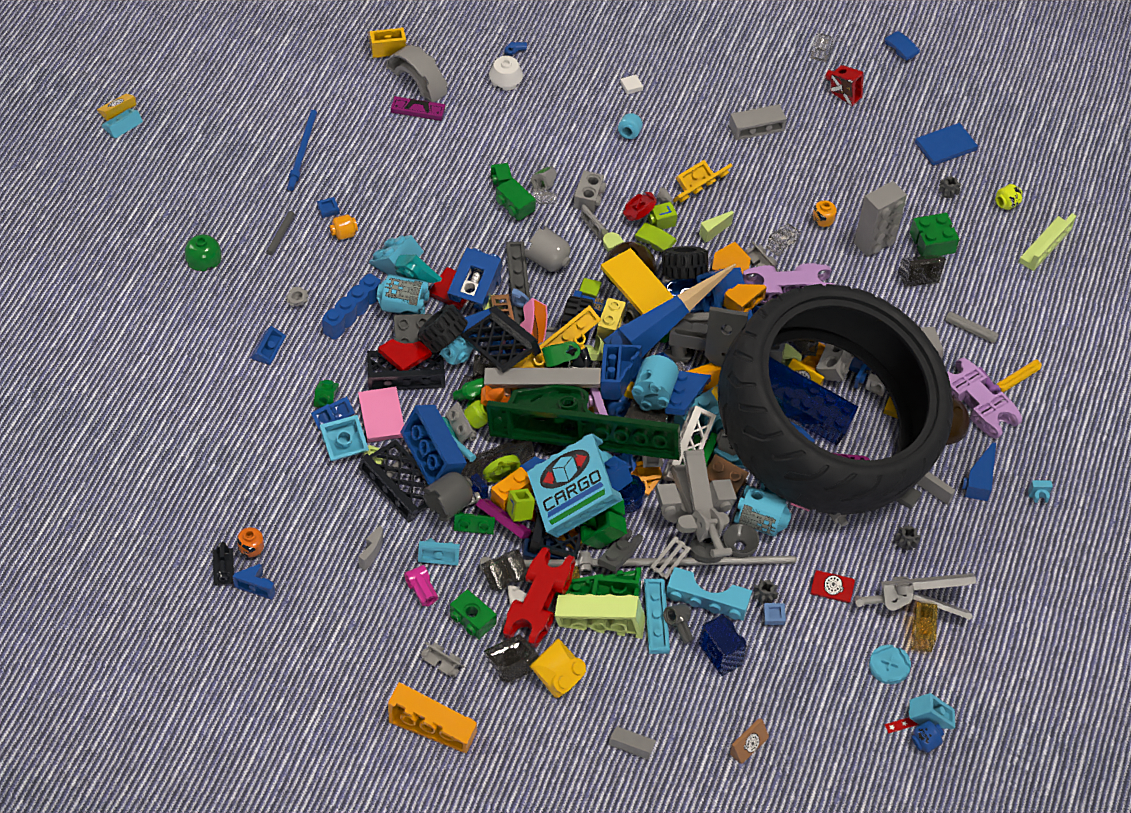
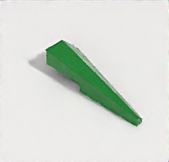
[553,567,642,600]

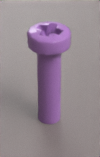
[978,367,1001,395]

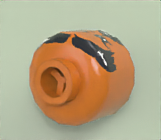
[237,527,264,558]

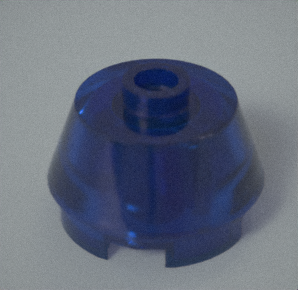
[619,474,646,513]

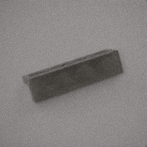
[461,440,536,482]

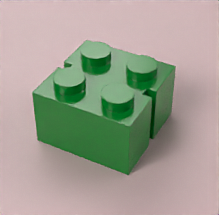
[910,212,960,259]
[580,498,627,550]

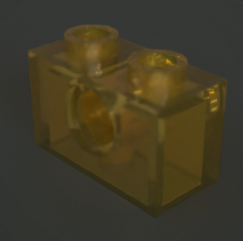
[911,602,937,652]

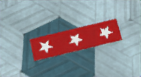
[884,717,919,734]

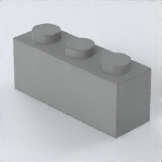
[729,104,787,140]

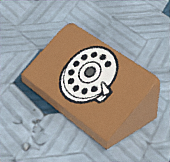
[730,718,769,764]

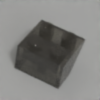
[899,254,946,287]

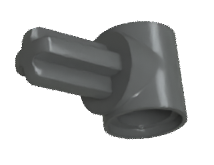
[663,604,693,644]

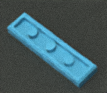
[644,579,670,654]

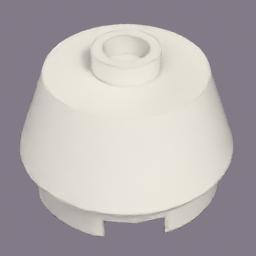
[489,56,523,91]

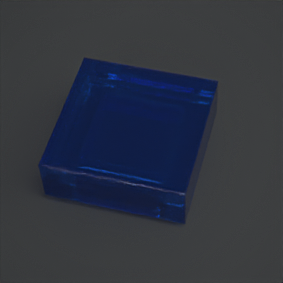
[471,473,488,499]

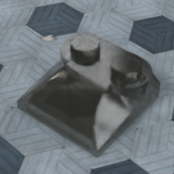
[484,634,539,682]

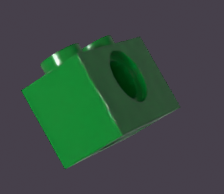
[450,589,497,639]

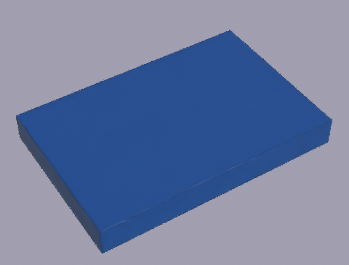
[915,123,978,166]

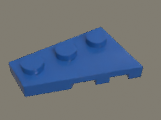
[665,371,711,416]

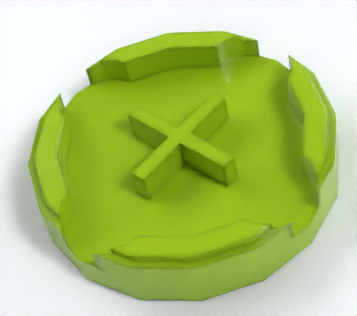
[483,455,521,483]

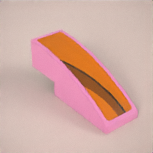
[520,298,548,350]

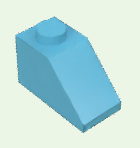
[909,693,955,729]

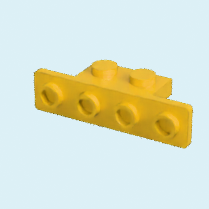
[673,159,732,203]

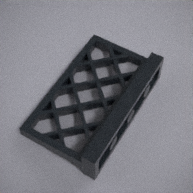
[460,305,541,373]
[367,350,445,390]
[358,440,428,523]
[528,508,583,560]

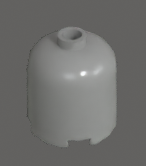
[524,226,571,272]

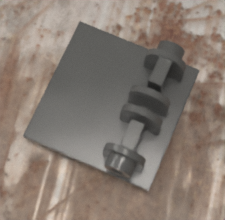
[394,314,432,348]

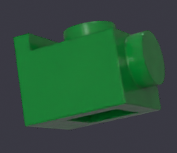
[490,163,512,187]

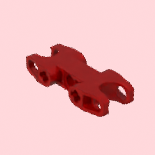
[503,547,576,648]

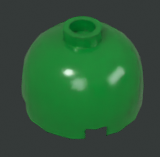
[184,234,222,271]

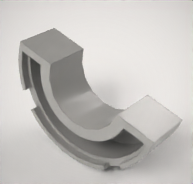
[386,45,447,102]
[655,479,737,523]

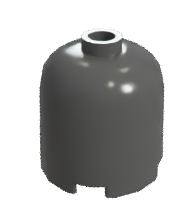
[423,472,473,522]

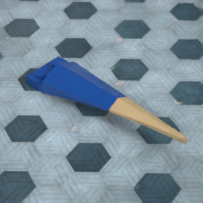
[603,264,736,358]

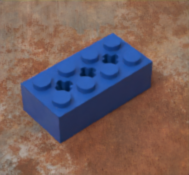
[400,405,467,485]

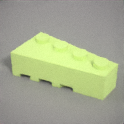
[555,594,645,639]

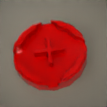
[623,192,657,221]

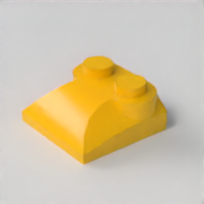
[530,638,586,698]

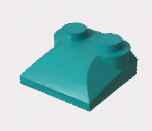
[395,255,442,283]

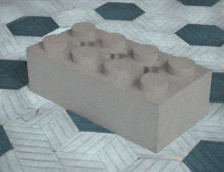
[854,181,907,257]

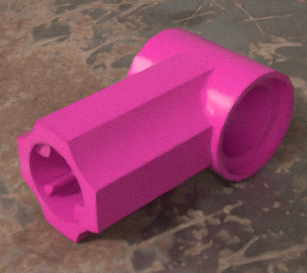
[404,565,438,607]

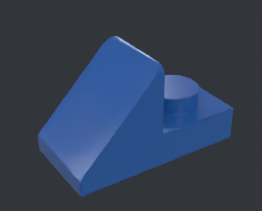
[233,564,275,600]

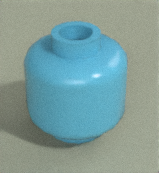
[618,113,643,139]

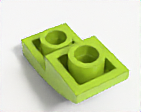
[635,223,677,252]

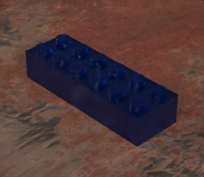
[769,357,859,445]

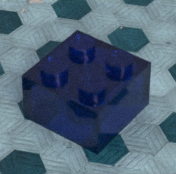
[699,614,747,676]

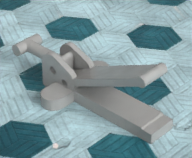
[670,449,732,557]
[854,573,976,620]

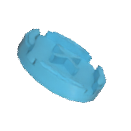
[869,645,911,685]

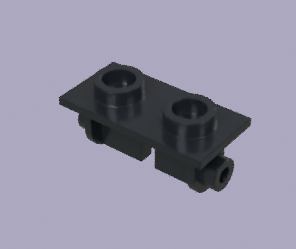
[213,542,234,585]

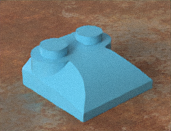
[320,415,369,461]

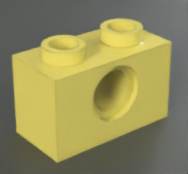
[597,298,626,341]

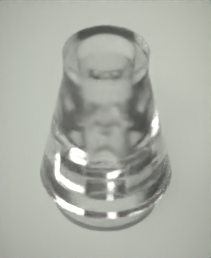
[531,187,558,204]

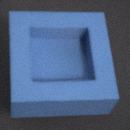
[763,603,786,625]

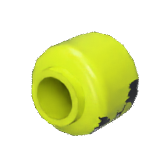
[995,184,1022,210]

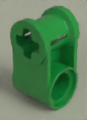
[542,341,580,367]

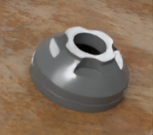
[723,523,760,558]
[689,537,725,564]

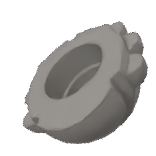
[658,187,674,205]
[286,287,309,307]

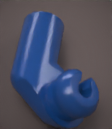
[504,42,527,56]

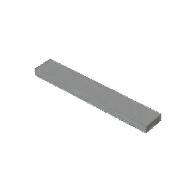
[484,368,601,388]

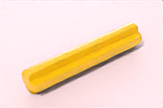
[996,359,1042,392]

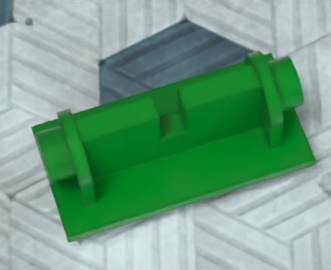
[454,512,495,535]

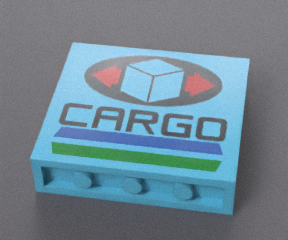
[527,433,623,538]

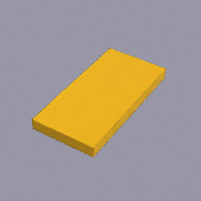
[600,248,674,315]

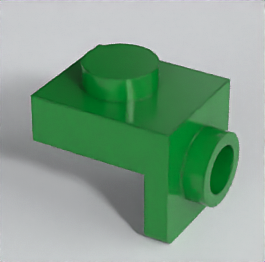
[314,380,339,408]

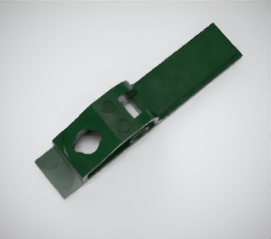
[486,384,681,460]

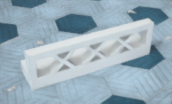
[662,405,716,482]

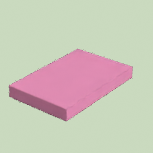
[358,387,404,443]

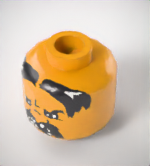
[812,200,837,227]

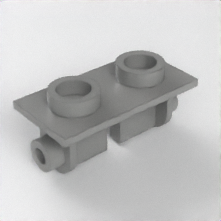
[745,241,779,272]
[445,402,477,443]
[421,642,465,677]

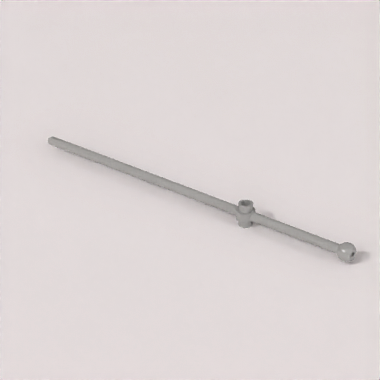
[480,551,797,575]

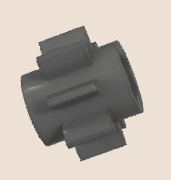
[938,176,961,199]
[895,525,921,551]
[753,579,778,605]

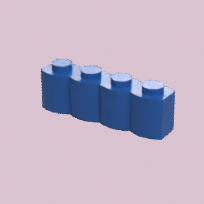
[322,273,381,340]

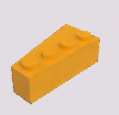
[388,682,477,754]

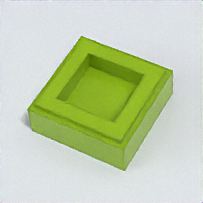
[579,278,602,298]

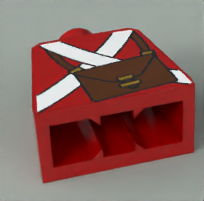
[825,65,864,106]

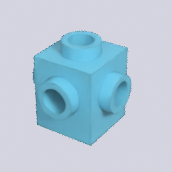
[440,335,473,365]

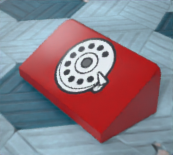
[810,570,855,603]

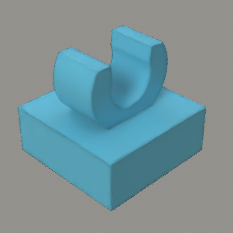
[1028,480,1053,503]

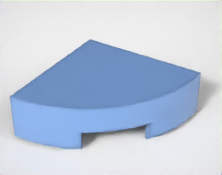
[511,288,529,308]

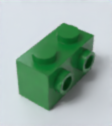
[496,178,536,221]

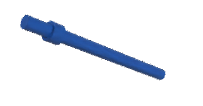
[287,109,317,191]

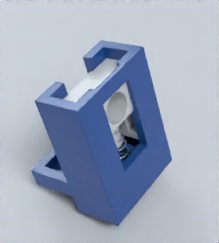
[448,247,503,311]

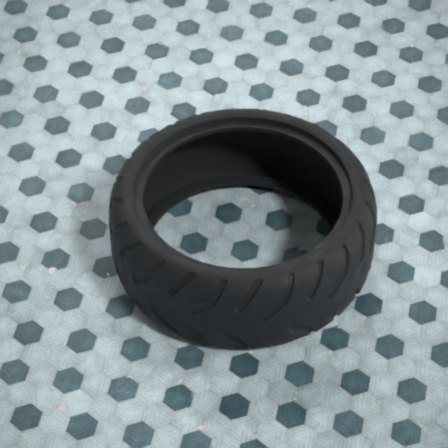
[718,284,953,515]

